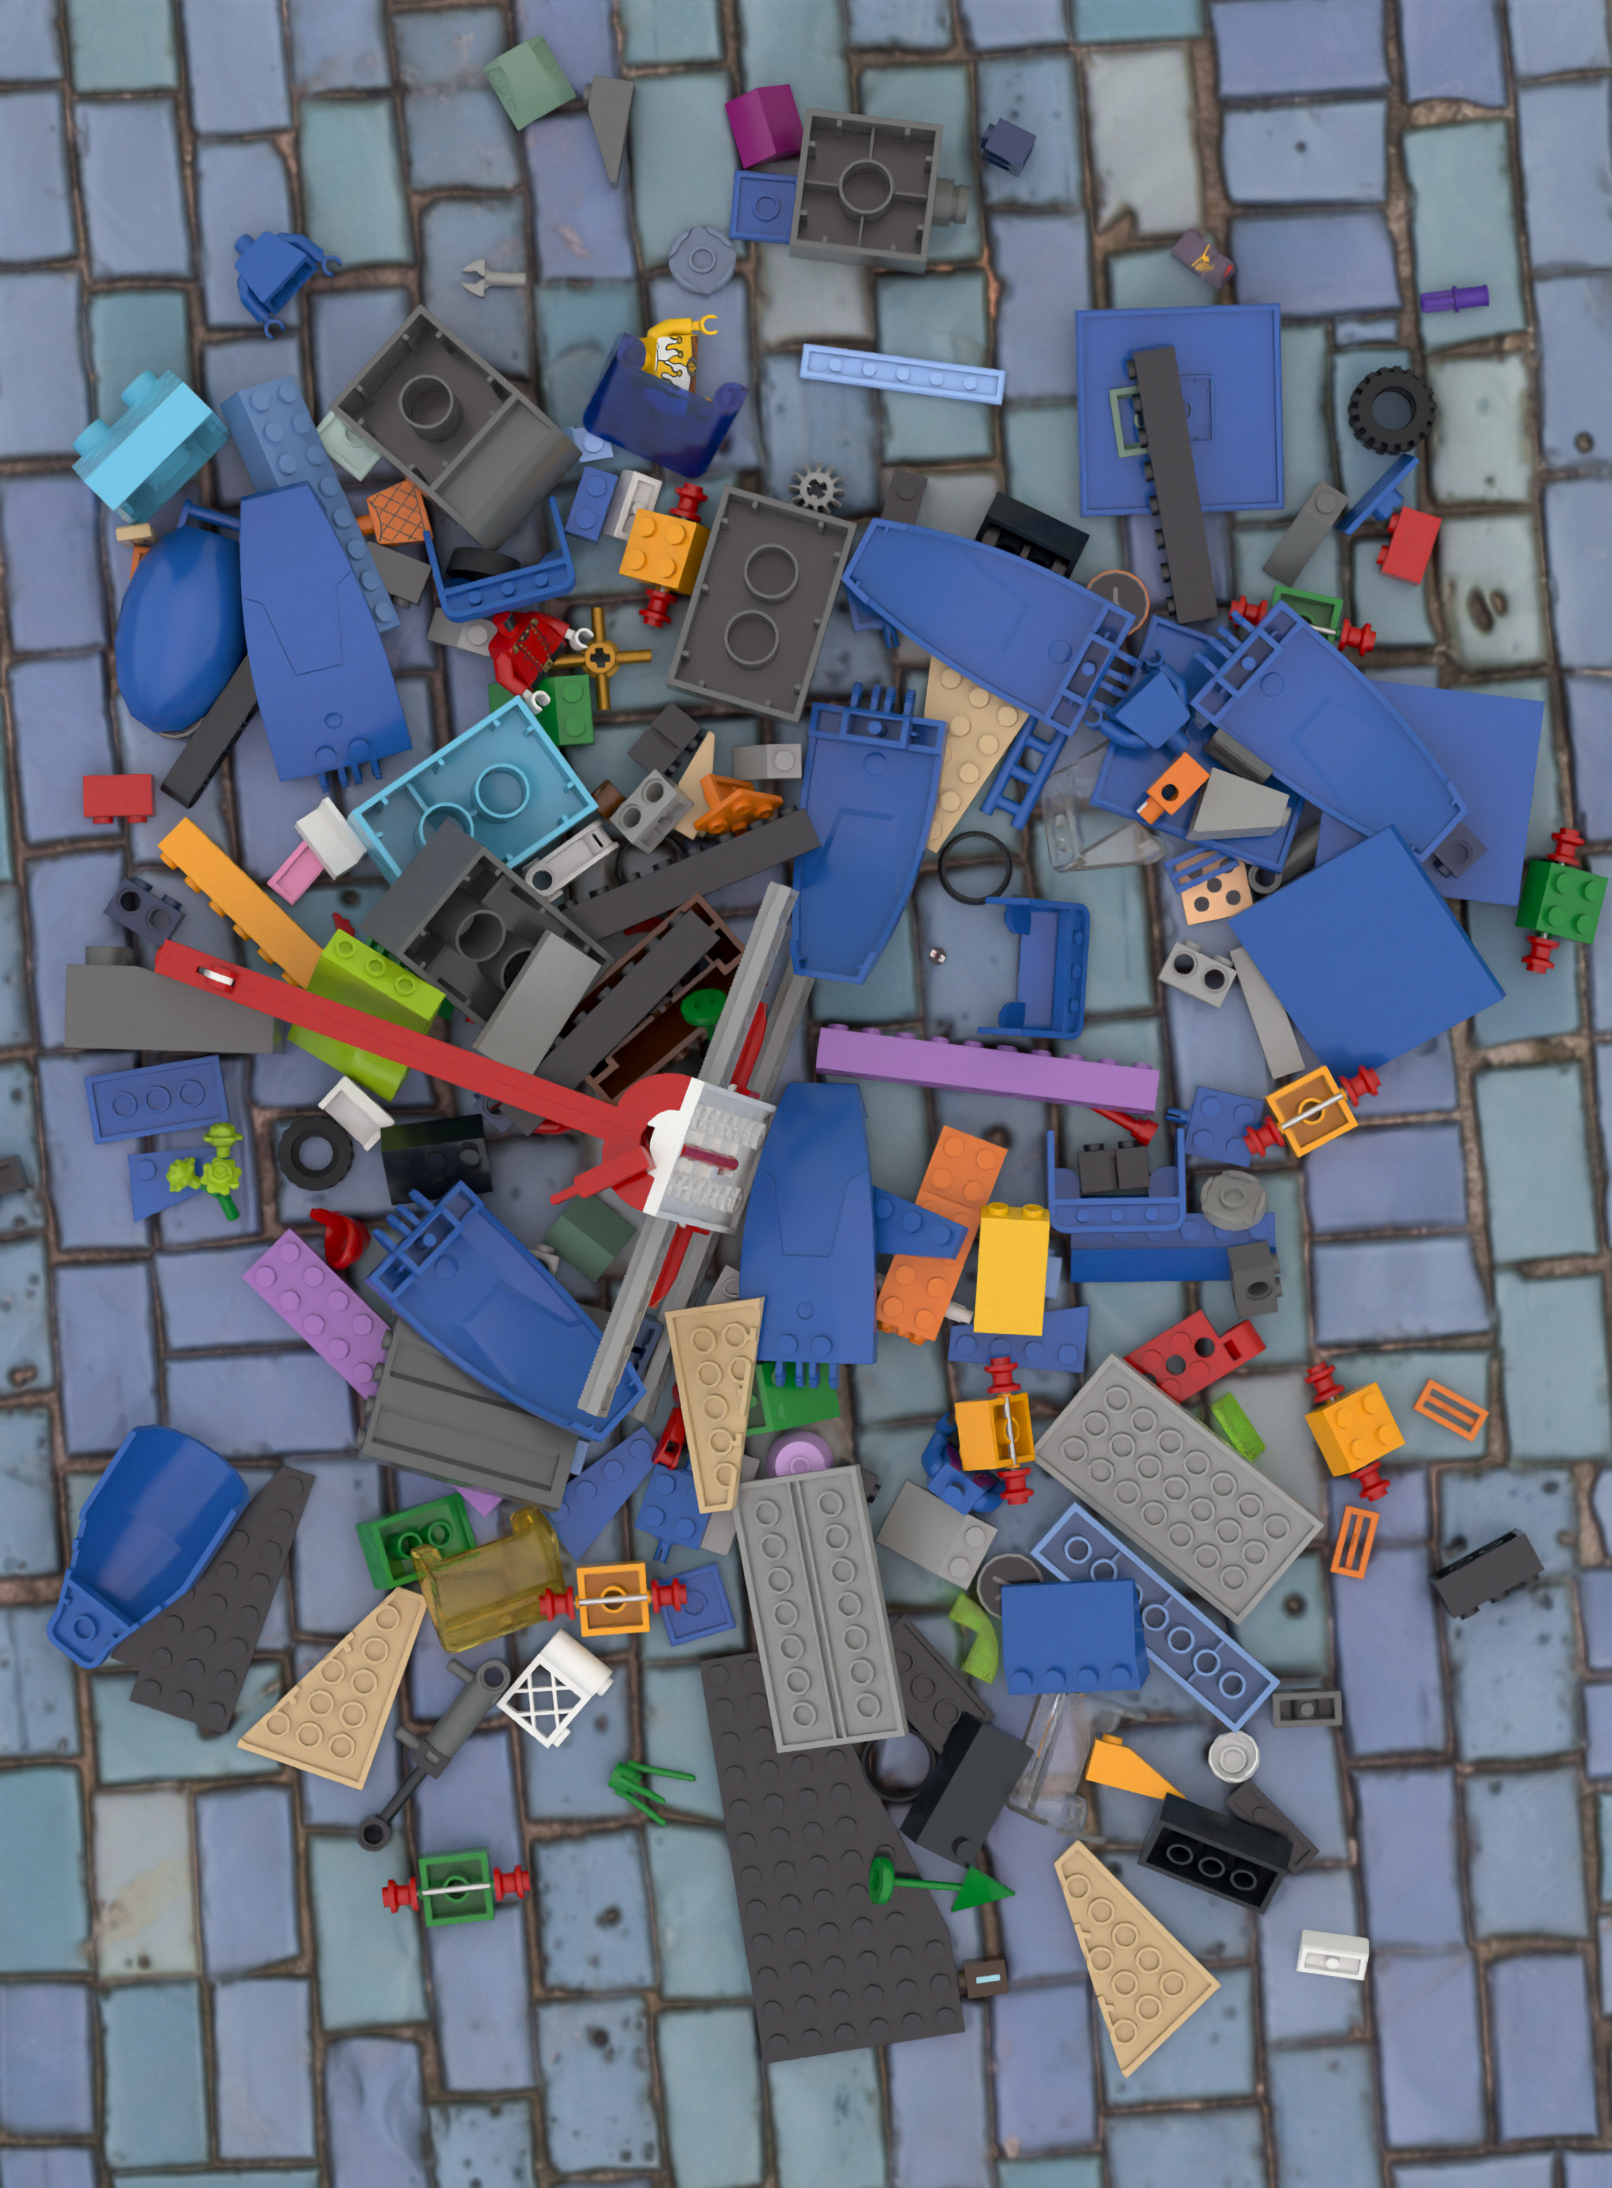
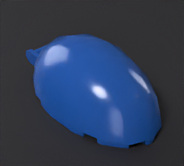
[114,499,248,733]

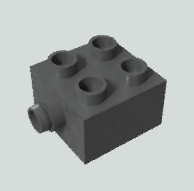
[789,108,970,274]

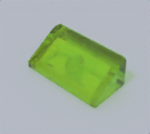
[1209,1392,1266,1462]

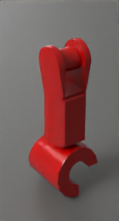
[651,1381,686,1471]

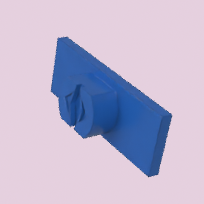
[1334,453,1420,536]

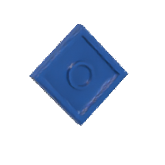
[729,170,798,245]
[657,1561,736,1647]

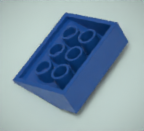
[1001,1578,1150,1695]

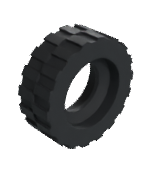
[277,1116,354,1191]

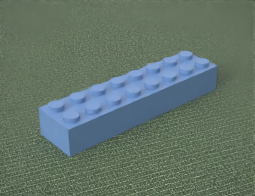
[219,374,402,637]
[1028,1499,1281,1733]

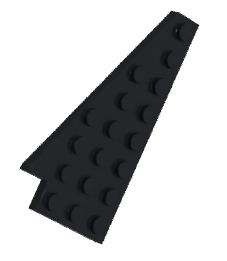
[110,1465,316,1734]

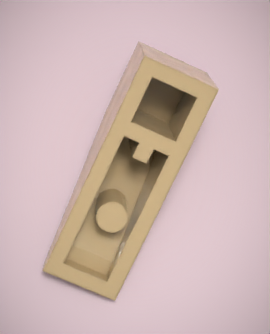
[673,731,715,841]

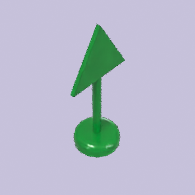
[681,989,727,1044]
[869,1856,1015,1913]

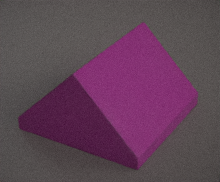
[724,84,803,170]

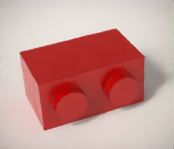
[1376,506,1442,587]
[83,774,156,824]

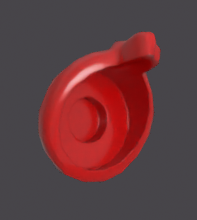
[309,1208,371,1270]

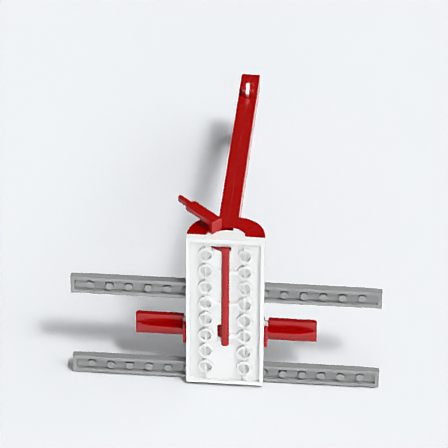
[154,881,815,1423]

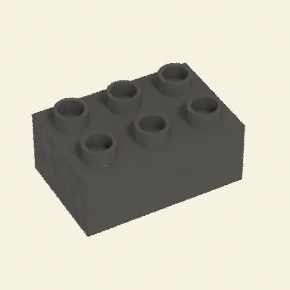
[666,485,857,728]

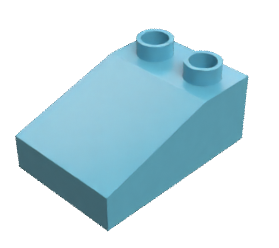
[72,369,233,525]
[346,695,599,886]

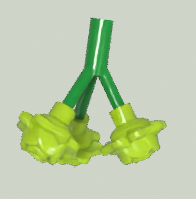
[166,1122,243,1221]

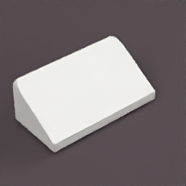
[603,470,662,542]
[1296,1930,1369,1980]

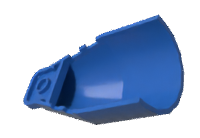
[46,1424,250,1669]

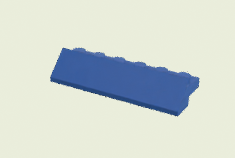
[1070,1212,1277,1283]

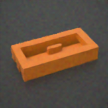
[1412,1378,1489,1442]
[1329,1504,1380,1579]

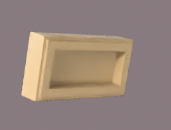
[116,523,158,547]

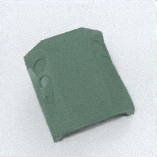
[483,35,577,132]

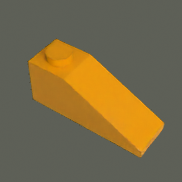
[1084,1733,1186,1800]

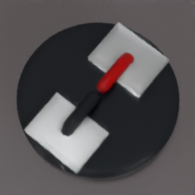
[929,948,946,965]

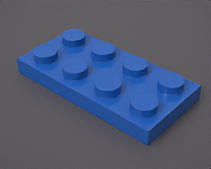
[84,1055,231,1145]

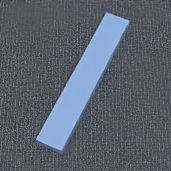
[799,343,1006,406]

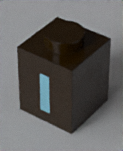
[957,1954,1009,1999]

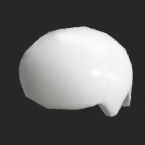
[1208,1730,1260,1783]

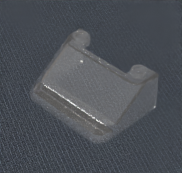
[1040,739,1167,873]

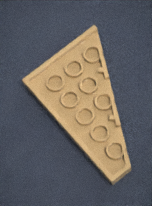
[923,655,1030,854]
[237,1586,430,1791]
[1053,1838,1221,2078]

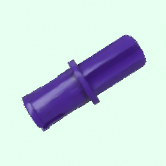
[1420,285,1489,313]

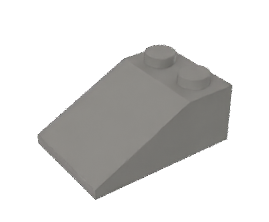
[875,1480,998,1590]

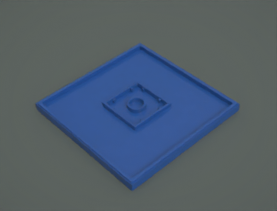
[1074,303,1285,517]
[1088,614,1306,875]
[1314,680,1545,906]
[1227,823,1507,1088]

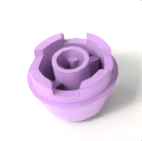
[766,1430,834,1477]

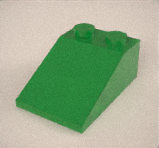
[488,674,595,748]
[355,1492,480,1589]

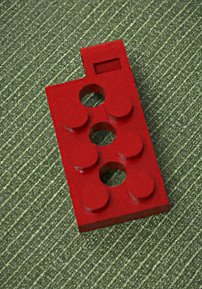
[1122,1308,1267,1403]

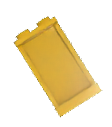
[973,1202,1050,1336]

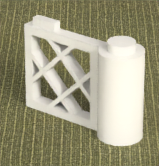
[496,1628,614,1748]

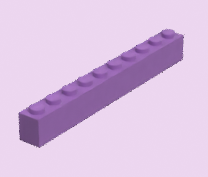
[815,1024,1160,1116]

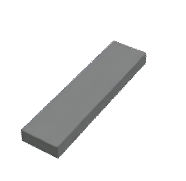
[1228,946,1306,1080]

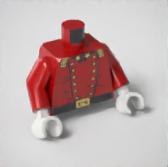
[488,610,594,715]

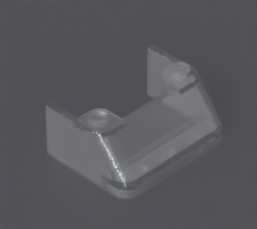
[1005,1692,1148,1845]

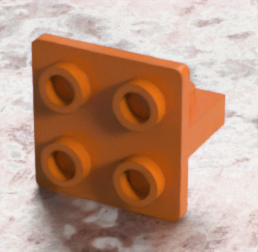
[693,774,784,837]

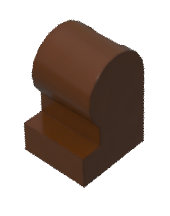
[590,779,627,825]

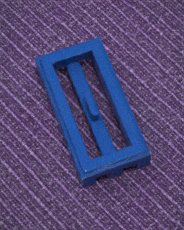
[1163,846,1240,894]

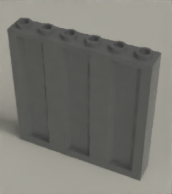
[354,1303,611,1513]

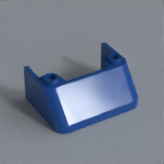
[423,496,577,623]
[977,897,1090,1040]
[1045,1128,1186,1234]

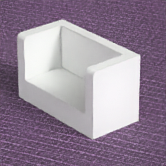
[318,1075,398,1152]

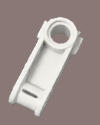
[520,818,620,903]

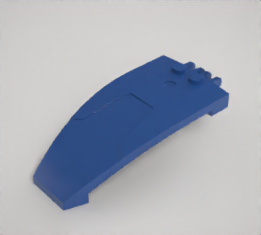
[239,480,413,793]
[841,517,1143,737]
[1189,599,1469,863]
[789,681,950,985]
[739,1081,878,1389]
[363,1180,647,1443]

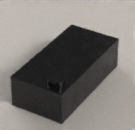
[899,1711,1035,1869]
[1137,1792,1294,1915]

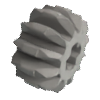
[788,461,846,516]

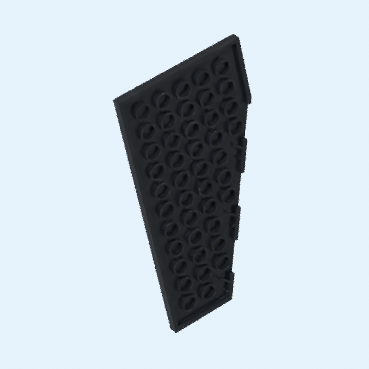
[699,1650,965,2064]

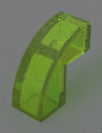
[948,1590,999,1684]

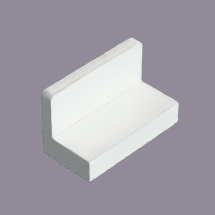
[294,797,367,881]

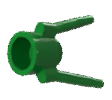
[607,1759,696,1826]

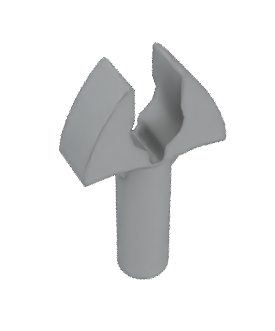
[461,259,527,298]

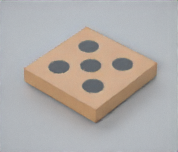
[1175,851,1253,926]

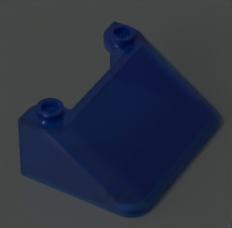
[582,332,749,478]

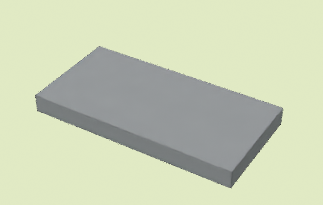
[472,929,602,1075]

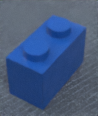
[564,465,619,545]

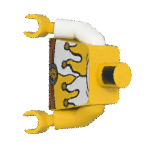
[622,314,719,421]

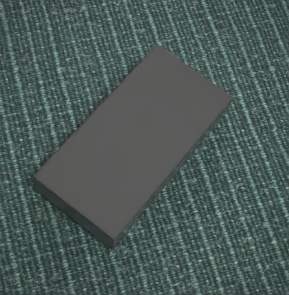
[1203,728,1274,785]

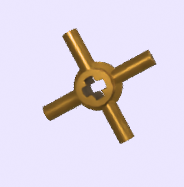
[550,607,652,711]

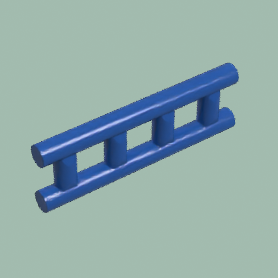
[980,715,1069,831]

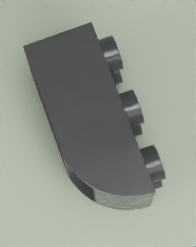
[328,304,583,552]

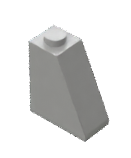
[1185,767,1291,841]

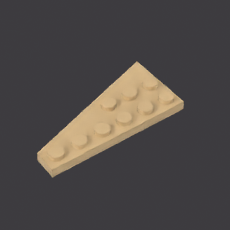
[665,1296,765,1514]

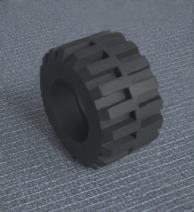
[1347,366,1437,456]

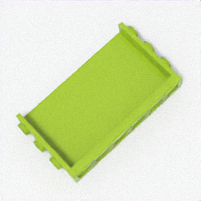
[286,928,446,1103]

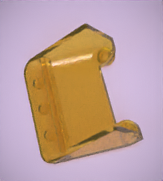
[410,1506,566,1653]

